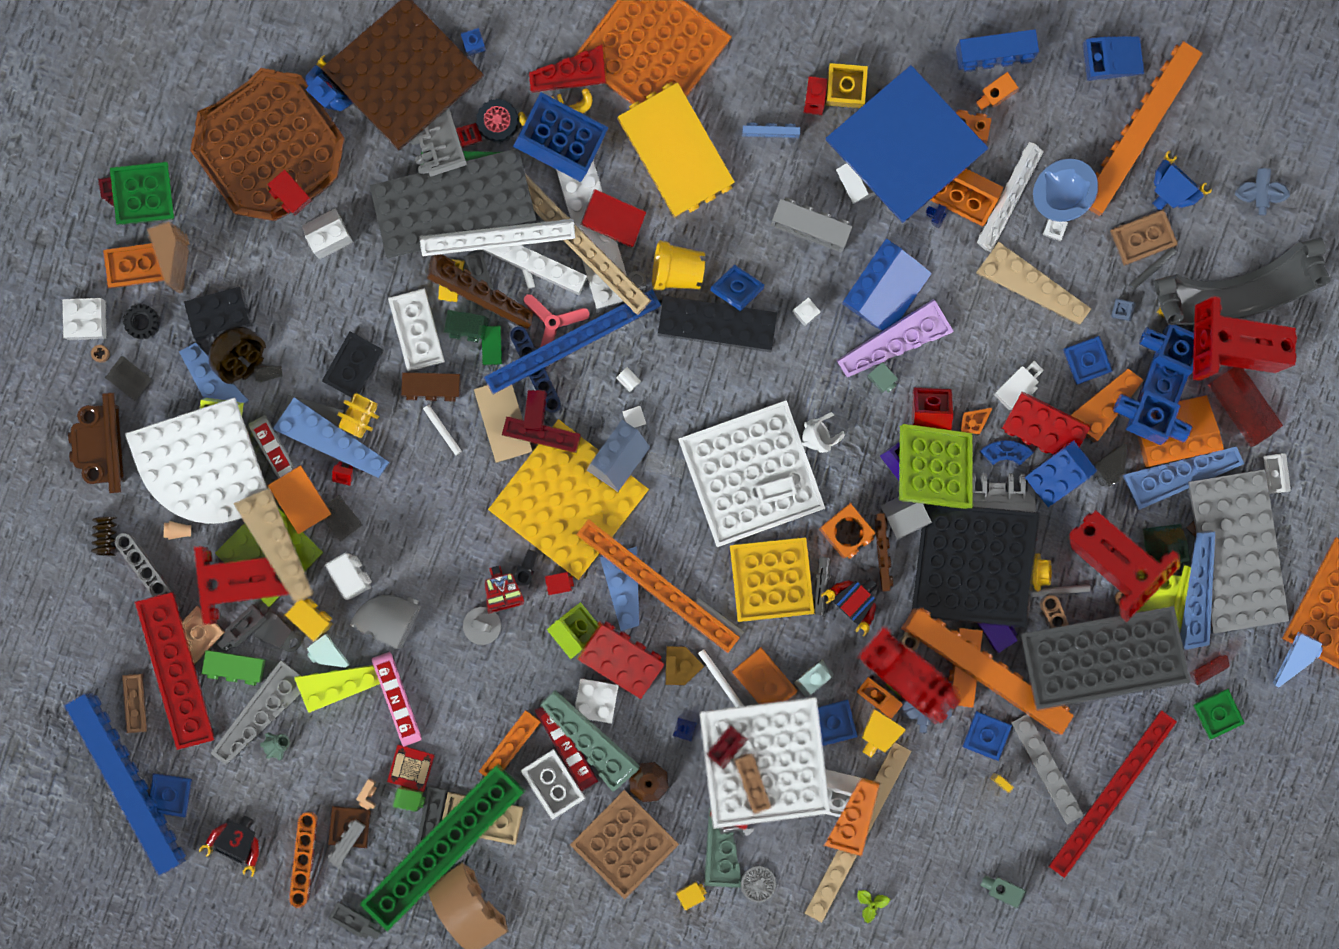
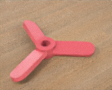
[523,294,590,347]

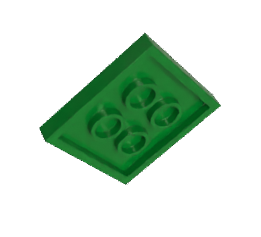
[110,162,174,225]

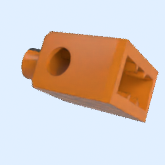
[975,72,1019,110]

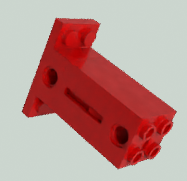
[1193,296,1297,381]
[1069,510,1180,622]
[194,546,290,625]

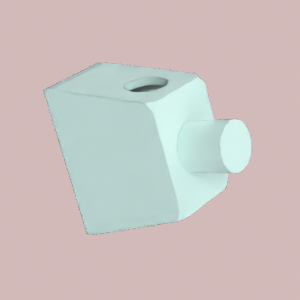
[794,659,834,697]

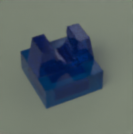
[925,204,948,229]
[673,717,697,741]

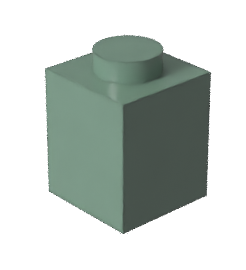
[867,362,898,393]

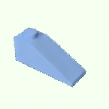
[1273,631,1323,687]

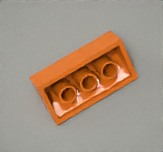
[931,168,1004,227]

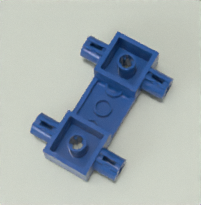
[1113,325,1194,445]

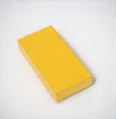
[990,773,1013,793]

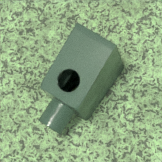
[980,875,1026,908]

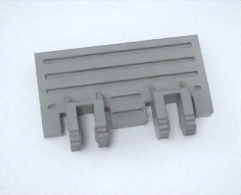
[410,108,467,177]
[973,473,1036,512]

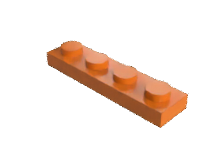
[479,709,541,776]

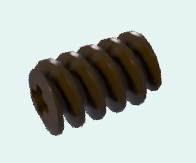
[91,517,117,556]

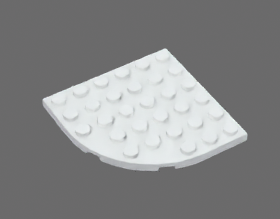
[125,398,267,524]

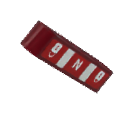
[535,706,598,791]

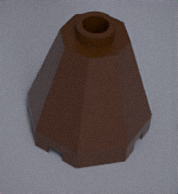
[629,762,669,802]

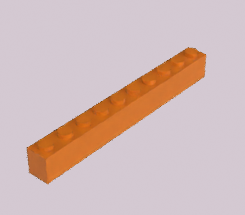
[1089,41,1203,216]
[901,608,1074,735]

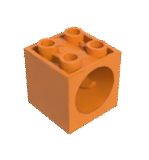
[819,503,875,559]

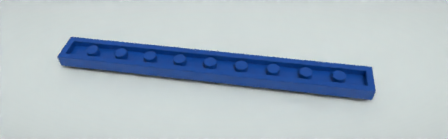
[484,289,661,395]

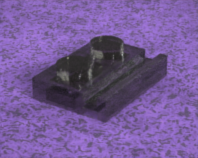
[105,356,153,401]
[323,495,363,542]

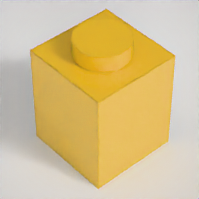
[676,881,707,910]

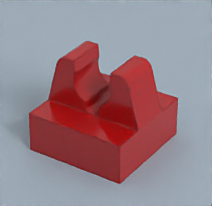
[332,461,353,486]

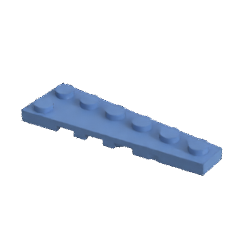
[273,398,390,478]
[1123,446,1244,510]
[1180,531,1215,650]

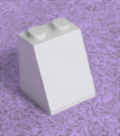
[302,208,353,259]

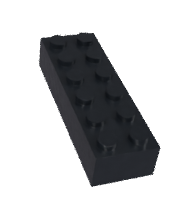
[658,295,777,352]

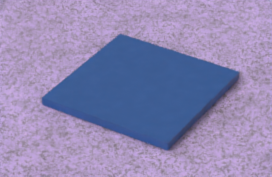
[825,65,988,223]

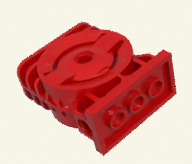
[858,627,961,725]

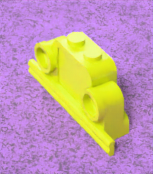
[1136,565,1191,631]

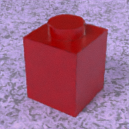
[545,572,574,595]

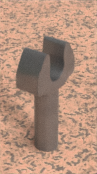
[719,826,754,836]

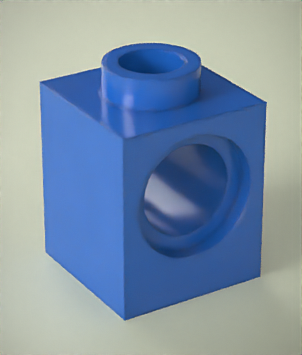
[461,28,486,56]

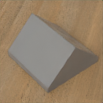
[881,497,932,540]

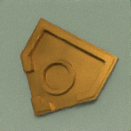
[666,646,704,685]

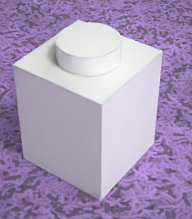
[793,297,821,326]

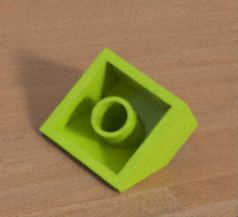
[546,602,598,659]

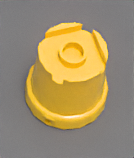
[652,240,705,290]

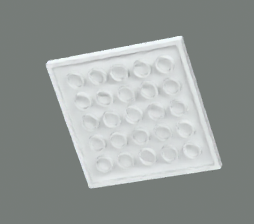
[678,401,825,547]
[700,697,830,828]

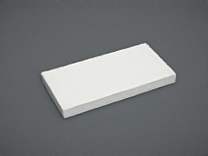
[388,288,445,372]

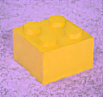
[825,63,868,108]
[285,598,333,641]

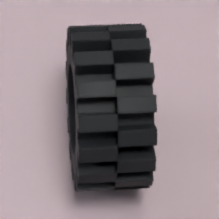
[123,304,160,340]

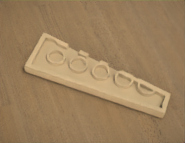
[976,242,1091,325]
[234,489,313,602]

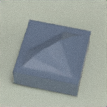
[1111,298,1136,322]

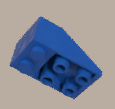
[1083,37,1144,81]

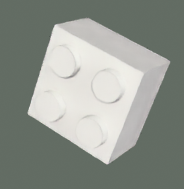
[62,298,106,340]
[575,678,619,724]

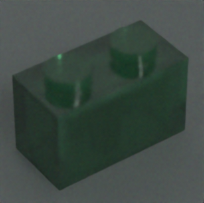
[444,310,489,343]

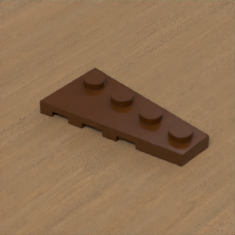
[874,513,893,592]

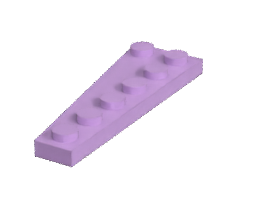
[836,299,954,377]

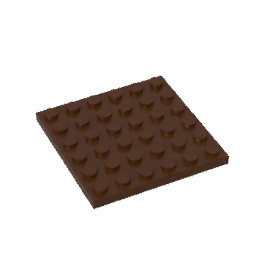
[321,0,484,151]

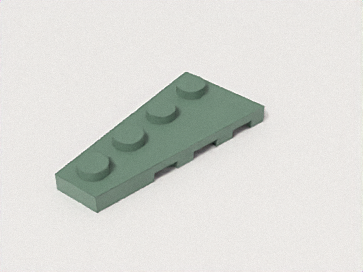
[704,808,741,888]

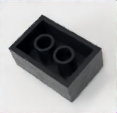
[184,286,253,341]

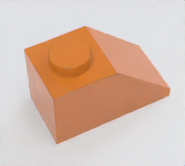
[857,677,903,719]

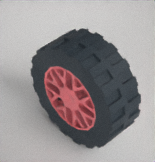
[476,98,519,143]

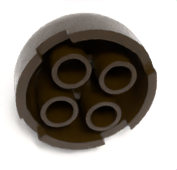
[208,327,266,384]

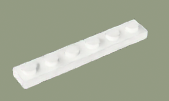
[977,142,1043,252]

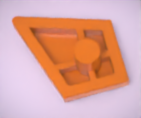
[960,408,992,435]

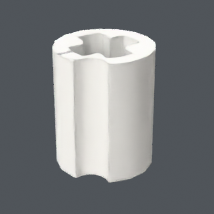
[616,367,641,392]

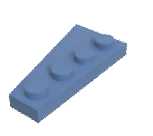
[179,343,249,404]

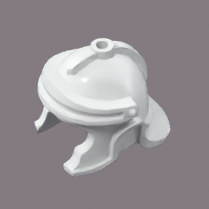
[801,412,845,453]

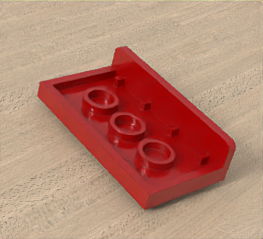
[1002,391,1091,455]
[577,621,665,699]

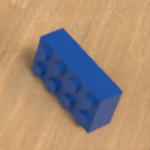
[956,29,1039,72]

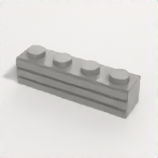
[328,819,365,867]

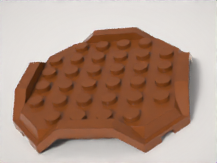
[190,68,345,221]

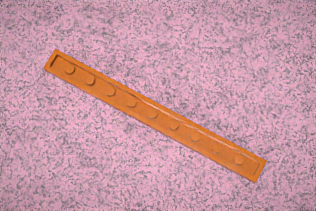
[576,519,740,653]

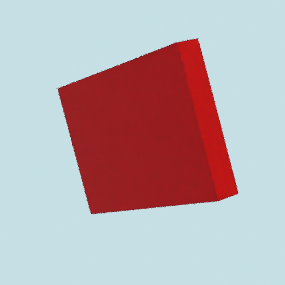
[580,189,646,248]

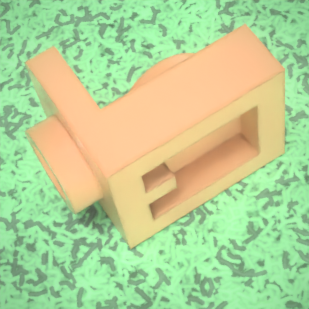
[356,778,377,810]

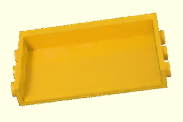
[618,82,735,218]

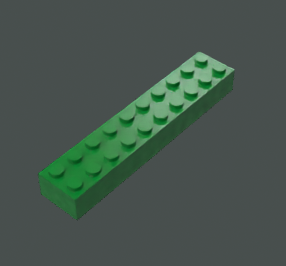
[360,764,525,932]

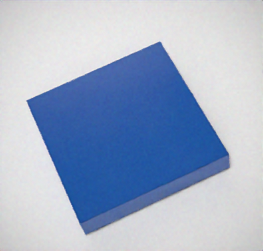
[710,265,764,311]
[1063,336,1113,385]
[817,699,858,746]
[962,711,1012,761]
[150,773,192,817]

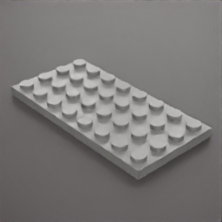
[1188,469,1289,634]

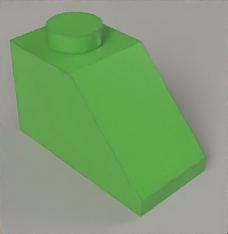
[393,786,426,812]

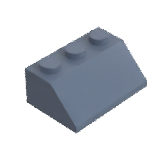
[587,419,650,492]

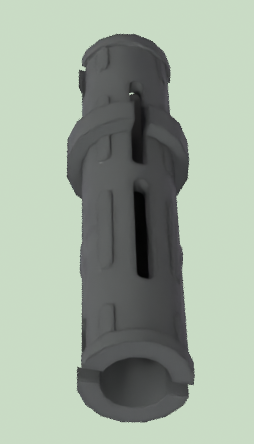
[814,557,832,616]

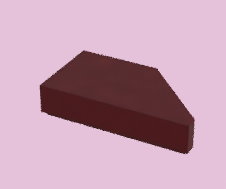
[98,177,114,207]

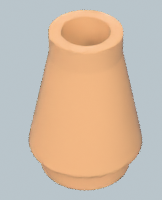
[164,521,191,540]

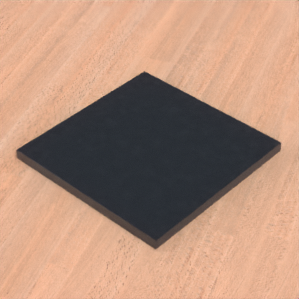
[912,504,1040,628]

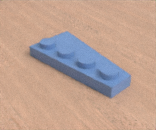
[600,546,639,631]

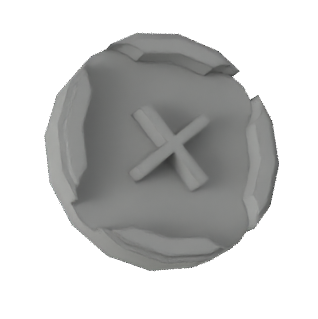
[463,607,502,645]

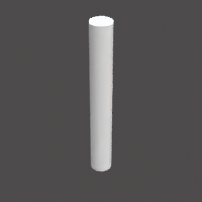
[423,405,462,455]

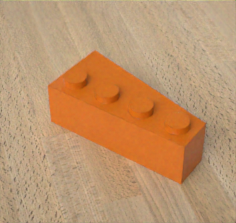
[1070,369,1144,443]

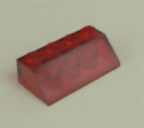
[1208,367,1283,447]

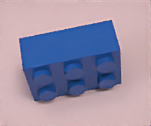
[1025,440,1097,507]

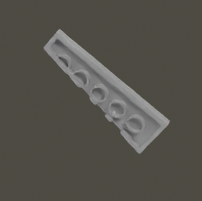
[211,660,302,765]

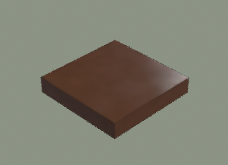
[328,806,371,848]

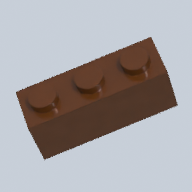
[401,372,461,402]

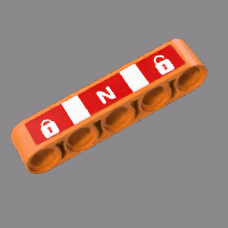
[289,811,318,908]

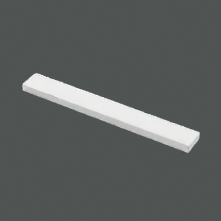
[420,219,575,256]

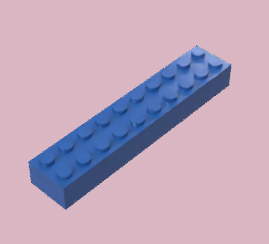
[64,693,186,876]

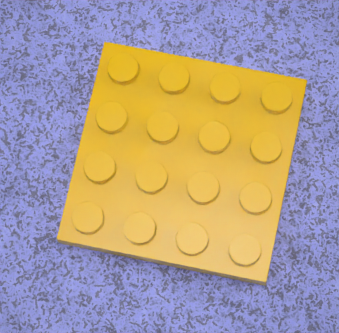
[730,537,814,622]

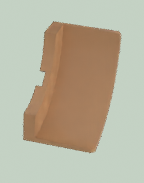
[428,863,508,949]

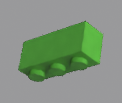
[202,650,266,685]

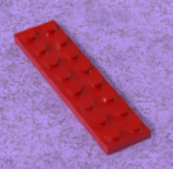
[135,591,215,750]

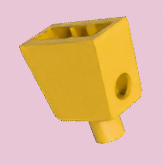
[861,709,906,758]

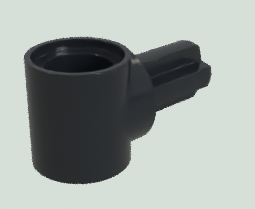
[514,549,538,586]

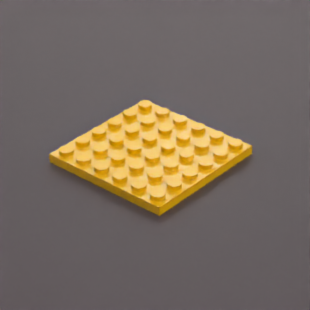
[488,419,649,580]

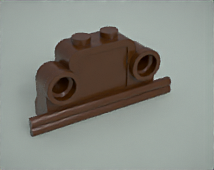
[68,393,124,493]

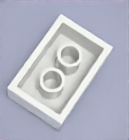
[326,553,372,599]
[521,749,585,820]

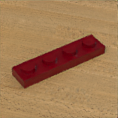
[502,416,581,453]

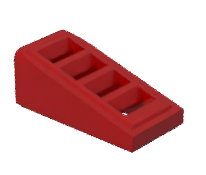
[456,123,482,148]

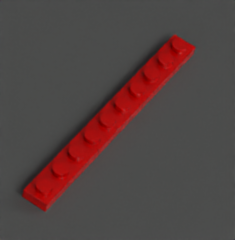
[1048,710,1177,878]

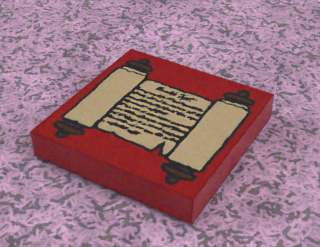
[387,744,435,792]

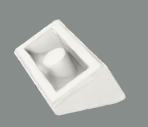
[1263,454,1291,494]

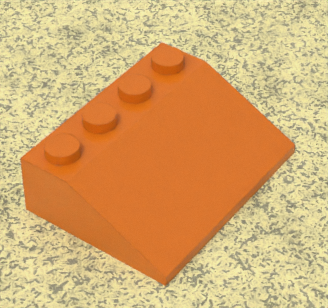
[1137,395,1224,468]

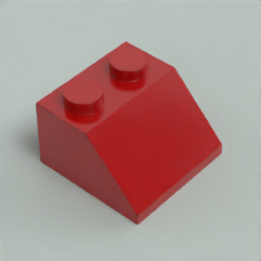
[912,387,953,430]

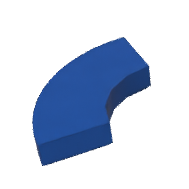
[979,440,1034,465]

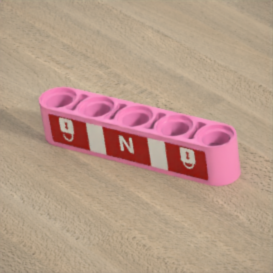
[372,651,422,747]

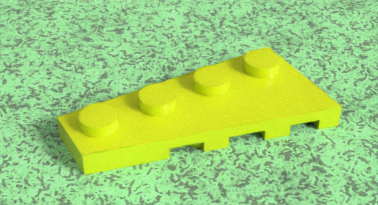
[294,665,380,713]

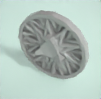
[741,866,776,902]

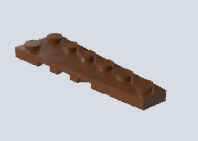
[427,254,533,329]

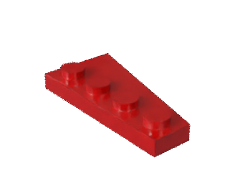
[529,45,607,93]

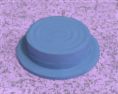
[1033,159,1098,222]

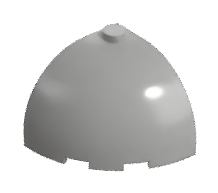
[350,595,421,649]

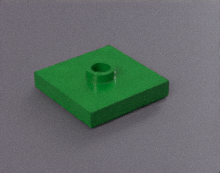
[1193,689,1245,740]

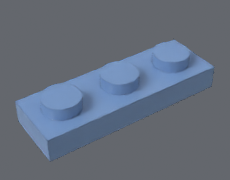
[742,123,800,138]

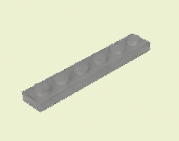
[1010,714,1084,824]

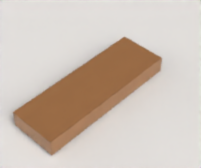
[122,674,147,733]
[734,752,771,815]

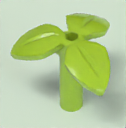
[857,890,890,923]

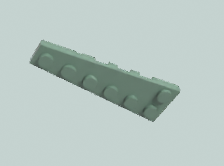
[541,690,640,792]

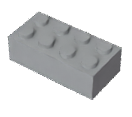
[771,198,852,253]

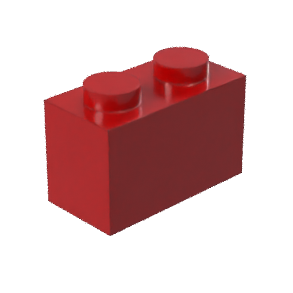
[267,169,312,216]

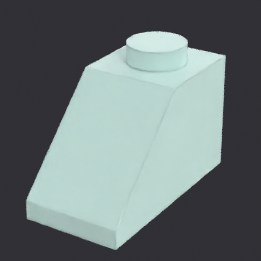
[307,634,351,667]

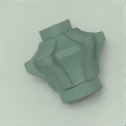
[260,732,290,761]

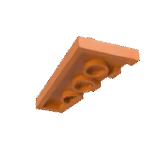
[824,778,880,856]

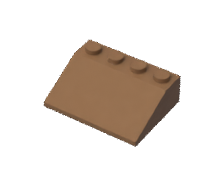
[147,221,190,294]

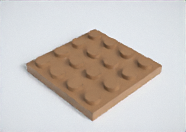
[570,789,679,900]

